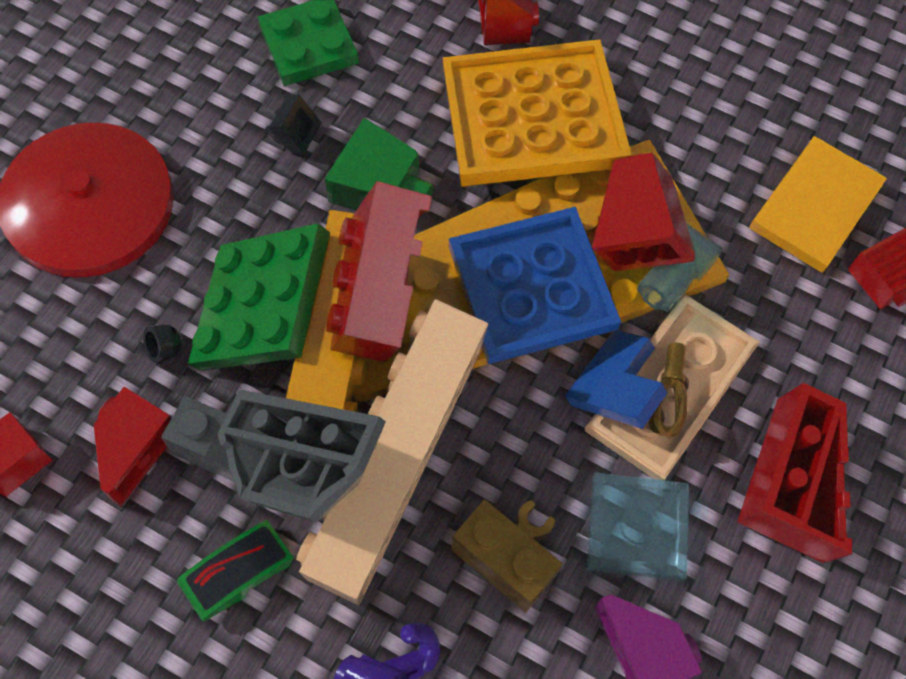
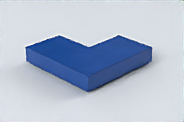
[565,330,667,429]

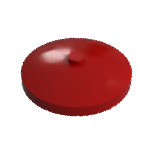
[0,122,174,277]

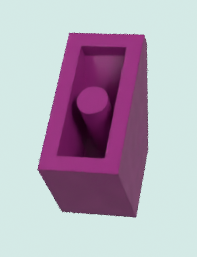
[594,594,702,679]

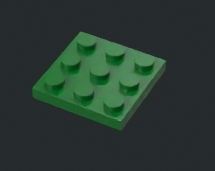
[188,223,330,371]

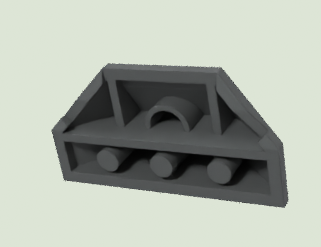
[217,390,386,523]

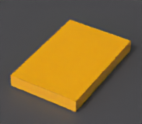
[749,136,887,273]

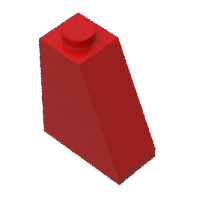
[592,152,695,272]

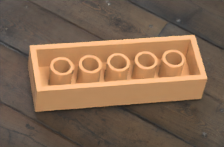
[296,299,489,606]

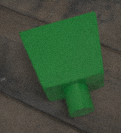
[325,118,434,210]

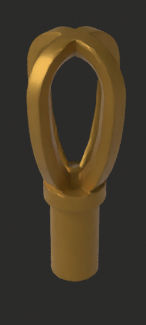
[649,342,687,438]

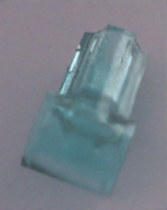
[637,223,723,312]

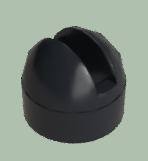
[143,324,182,362]

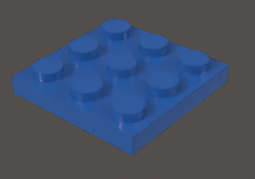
[449,207,621,364]

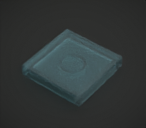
[587,472,689,581]

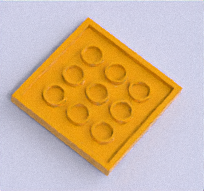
[442,39,632,187]

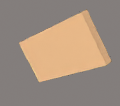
[585,294,760,484]

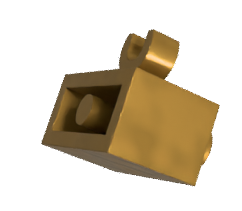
[451,499,563,613]

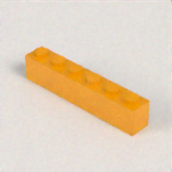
[286,210,366,412]

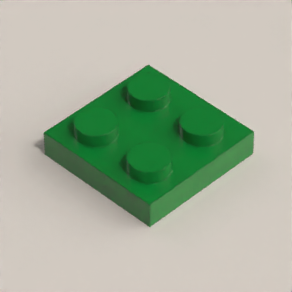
[257,0,359,86]

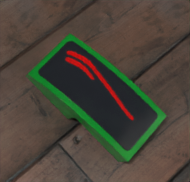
[177,519,294,622]

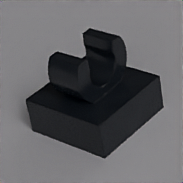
[265,94,322,154]

